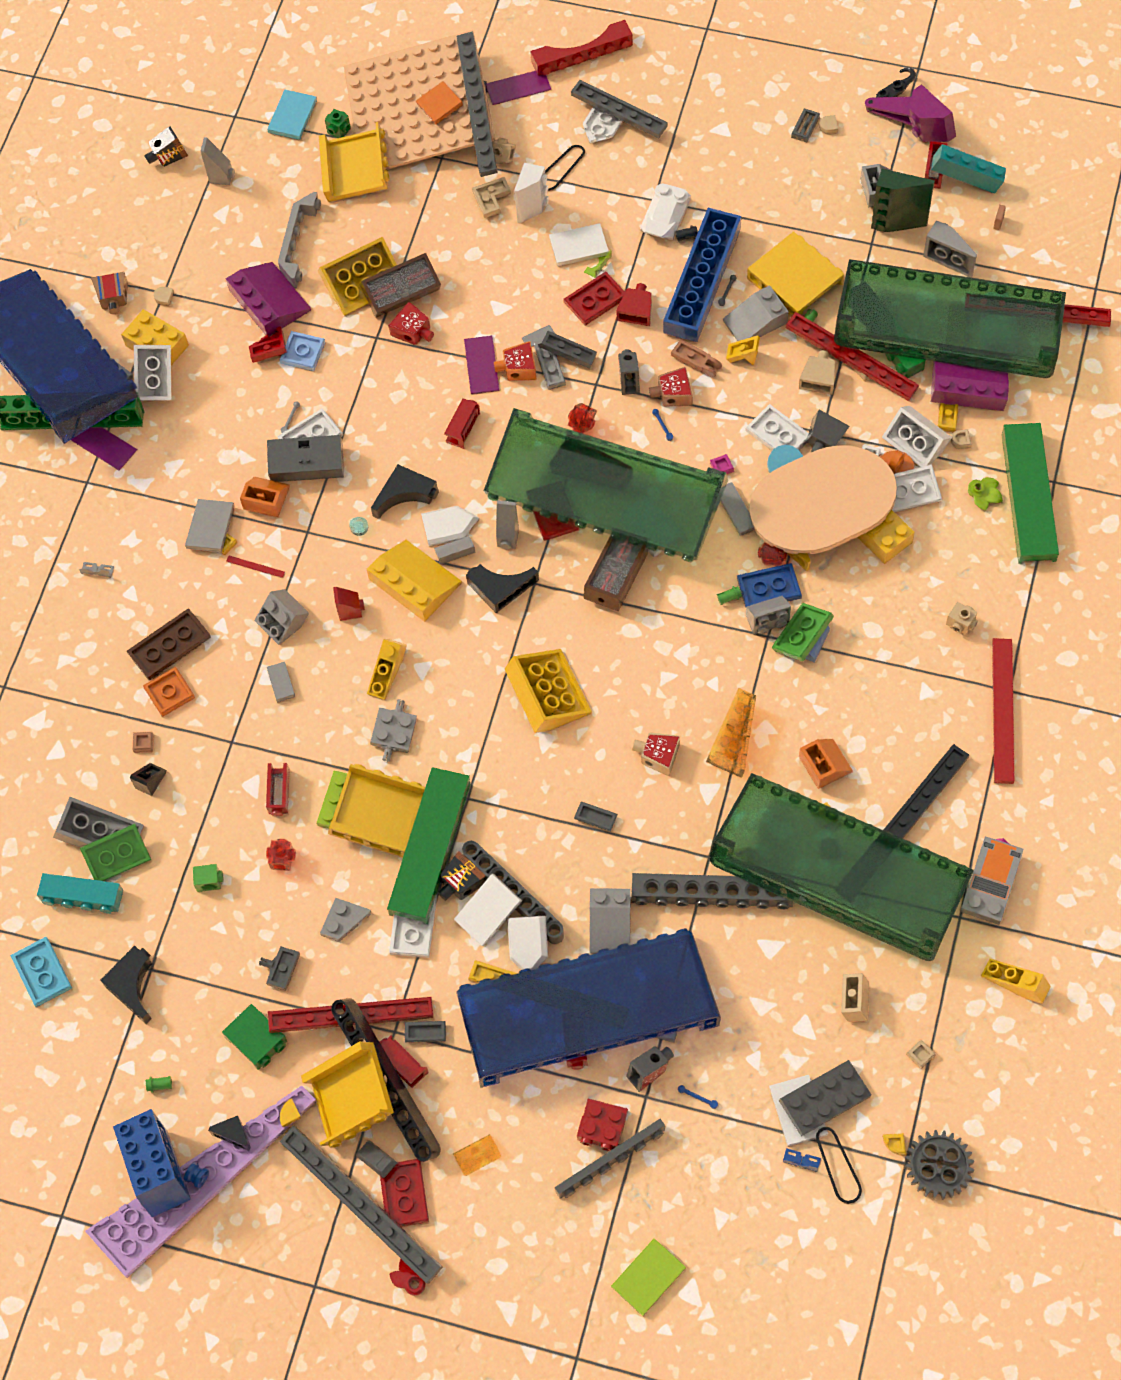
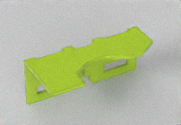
[584,250,612,278]

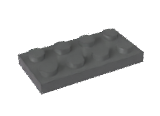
[779,1060,872,1137]

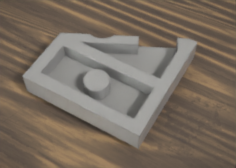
[320,897,372,942]

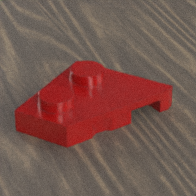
[249,326,287,363]

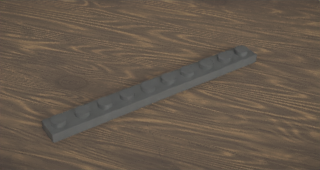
[456,31,498,177]
[280,1126,443,1284]

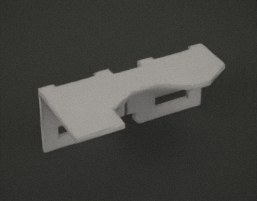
[79,562,114,578]

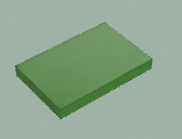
[772,602,834,662]
[80,823,151,881]

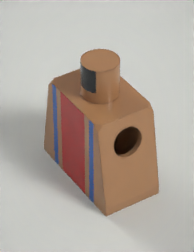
[91,271,128,314]

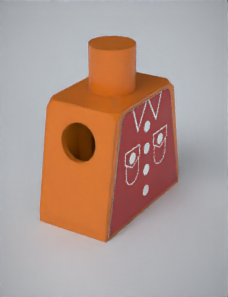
[494,341,537,381]

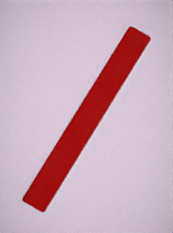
[226,555,285,578]

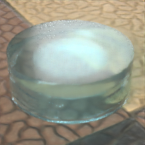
[349,517,369,536]

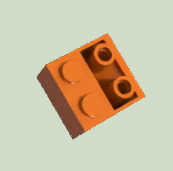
[240,477,290,517]
[799,739,853,789]

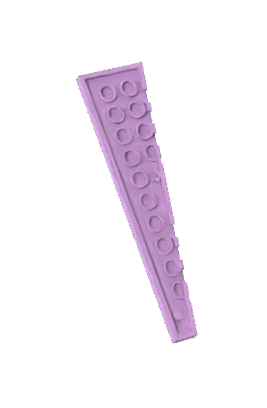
[85,1086,316,1278]

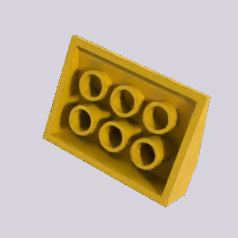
[318,237,397,316]
[366,539,462,622]
[504,649,592,733]

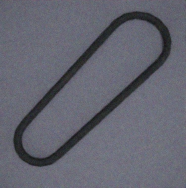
[545,144,585,191]
[816,1127,862,1204]

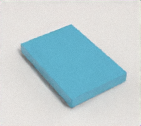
[267,89,317,140]
[10,936,72,1007]

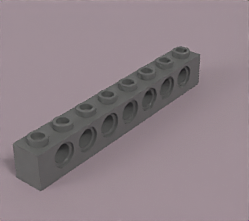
[631,873,794,910]

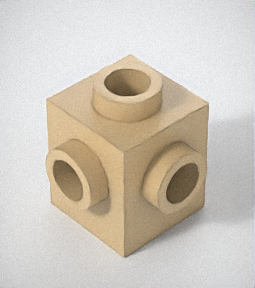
[492,137,516,164]
[946,601,978,635]

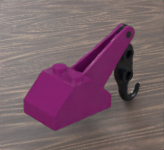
[865,68,956,142]

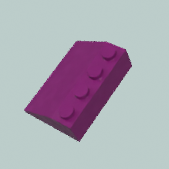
[225,262,311,337]
[930,353,1009,411]

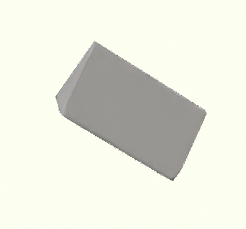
[434,536,476,565]

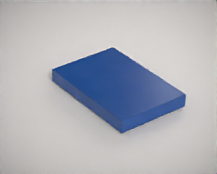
[737,563,802,608]

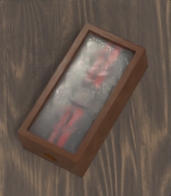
[360,253,441,318]
[584,529,649,612]

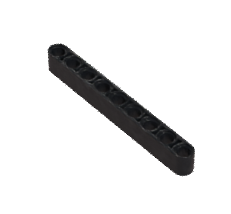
[331,998,441,1162]

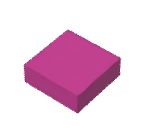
[710,454,734,478]

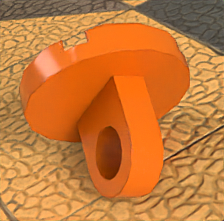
[880,450,914,474]

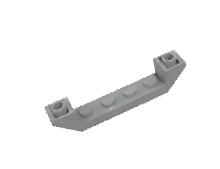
[278,192,321,289]

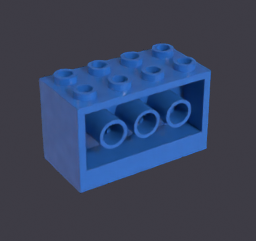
[113,1109,191,1217]

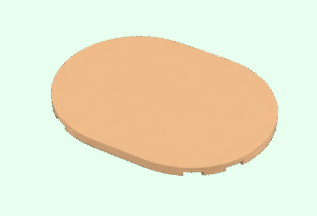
[750,446,897,554]

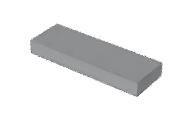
[533,340,566,390]
[715,482,755,536]

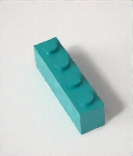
[931,144,1006,194]
[37,873,123,914]

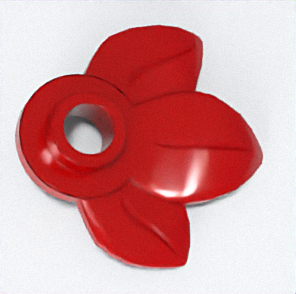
[389,1259,426,1296]

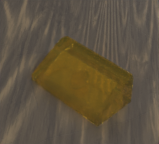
[453,1134,501,1176]

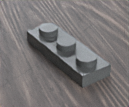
[540,331,597,369]

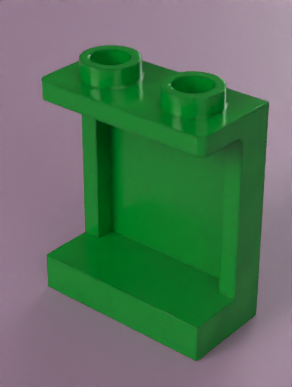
[222,1003,287,1070]

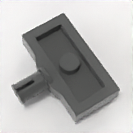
[259,946,300,991]

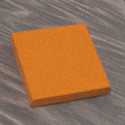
[416,81,463,125]
[143,666,195,717]

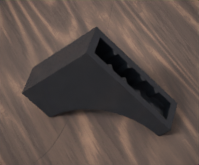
[371,464,439,519]
[466,564,539,613]
[100,945,152,1024]

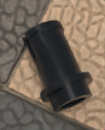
[675,225,698,242]

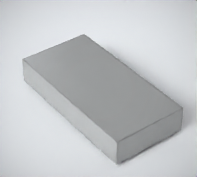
[267,661,295,703]

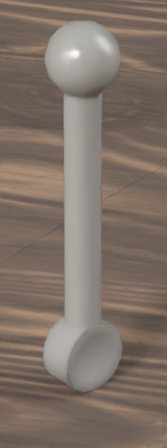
[280,401,300,433]

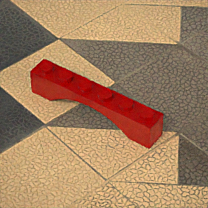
[530,20,633,76]

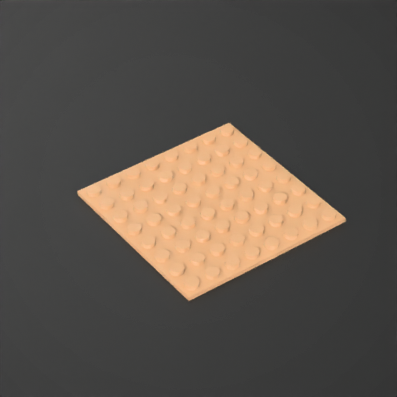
[344,30,496,170]

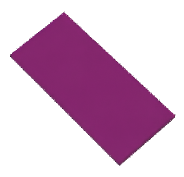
[487,70,551,105]
[464,335,500,394]
[69,427,138,471]

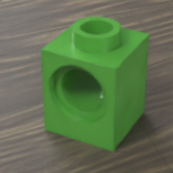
[193,864,224,892]

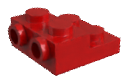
[577,1098,628,1151]

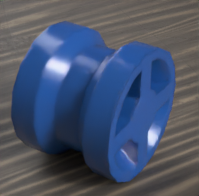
[184,1162,209,1189]

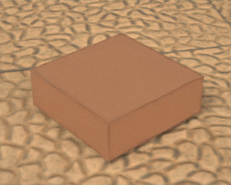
[993,204,1006,230]
[132,732,154,753]

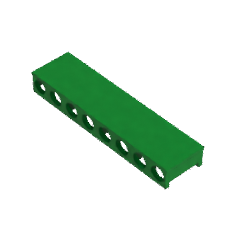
[0,392,145,430]
[1001,423,1059,564]
[387,767,471,924]

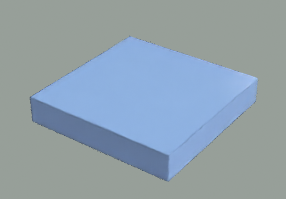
[280,331,326,371]

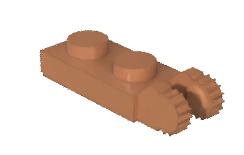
[671,339,723,378]

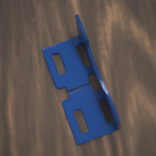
[783,1148,821,1172]

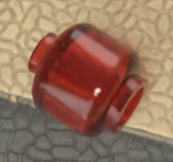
[758,542,787,566]

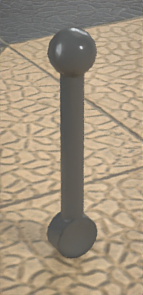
[718,275,737,306]

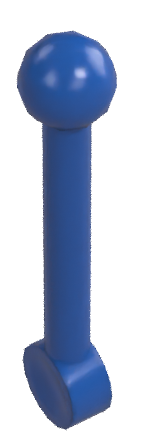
[652,409,673,441]
[678,1085,718,1109]

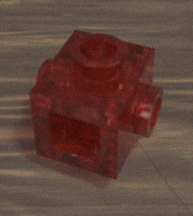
[567,403,597,434]
[266,839,296,871]

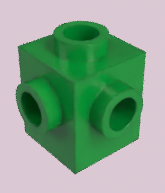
[325,109,351,138]

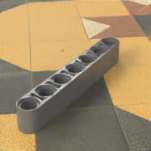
[462,840,564,944]

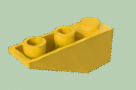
[367,639,407,700]
[981,959,1051,1004]

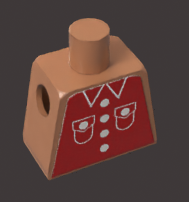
[649,367,693,406]

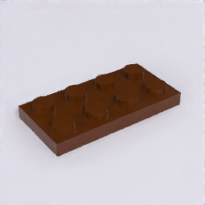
[126,608,211,681]

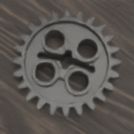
[904,1130,974,1200]

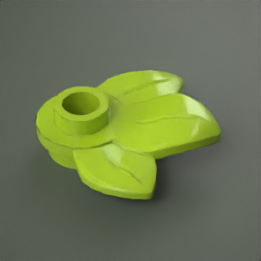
[968,477,1003,511]

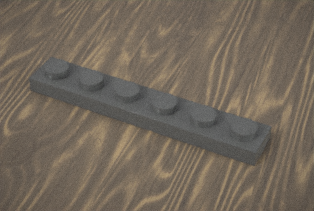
[571,80,668,139]
[554,1118,665,1199]

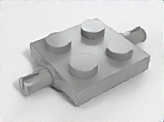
[370,699,417,762]

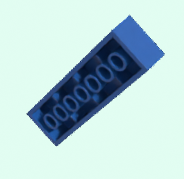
[663,207,742,342]

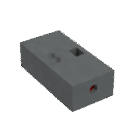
[267,435,344,482]

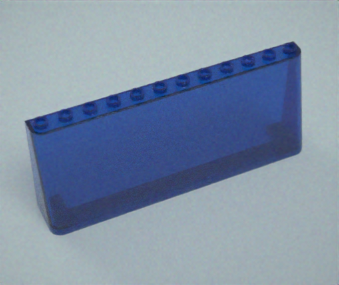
[0,269,138,444]
[456,928,721,1088]

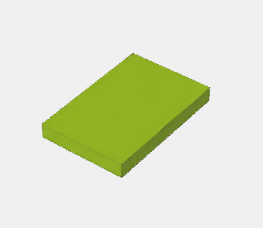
[611,1238,686,1316]

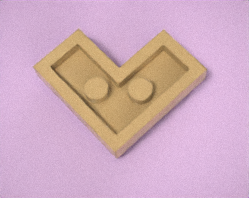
[472,177,511,218]

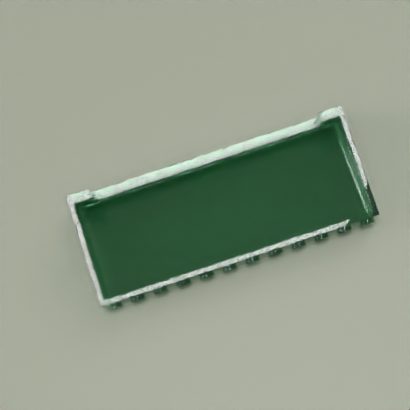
[834,259,1066,378]
[483,408,728,562]
[709,773,974,961]

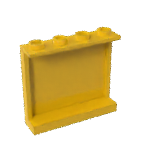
[319,122,390,202]
[747,231,844,317]
[328,764,425,857]
[301,1042,394,1148]

